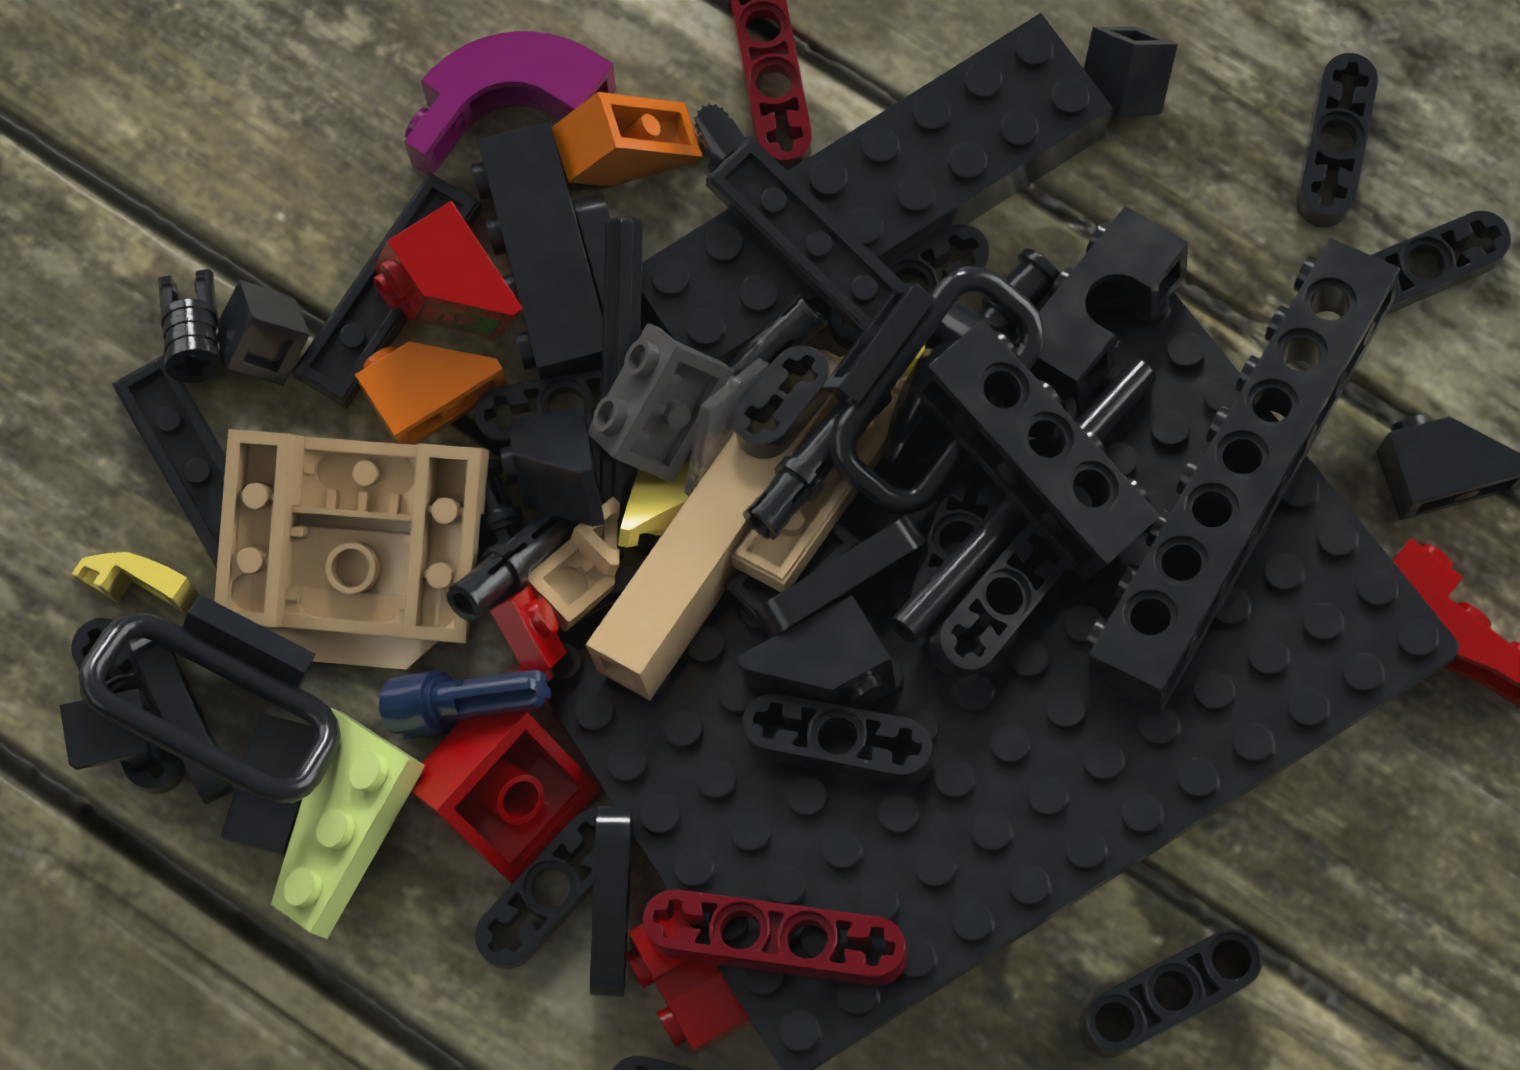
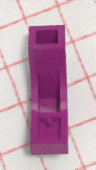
[404,31,616,175]

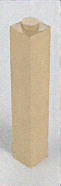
[586,345,842,700]

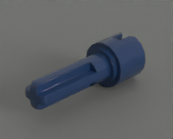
[379,670,551,740]

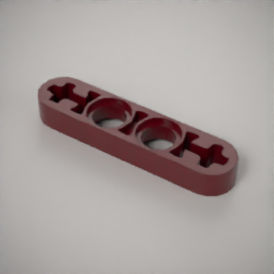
[729,0,812,171]
[643,890,908,986]

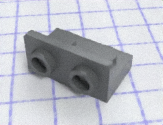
[588,324,735,483]

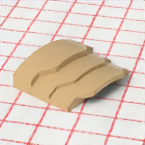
[214,429,489,670]

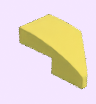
[618,462,707,548]
[72,552,199,614]

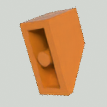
[551,92,703,187]
[355,341,507,445]

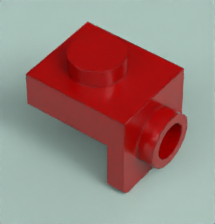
[490,585,567,682]

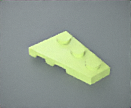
[271,707,426,939]

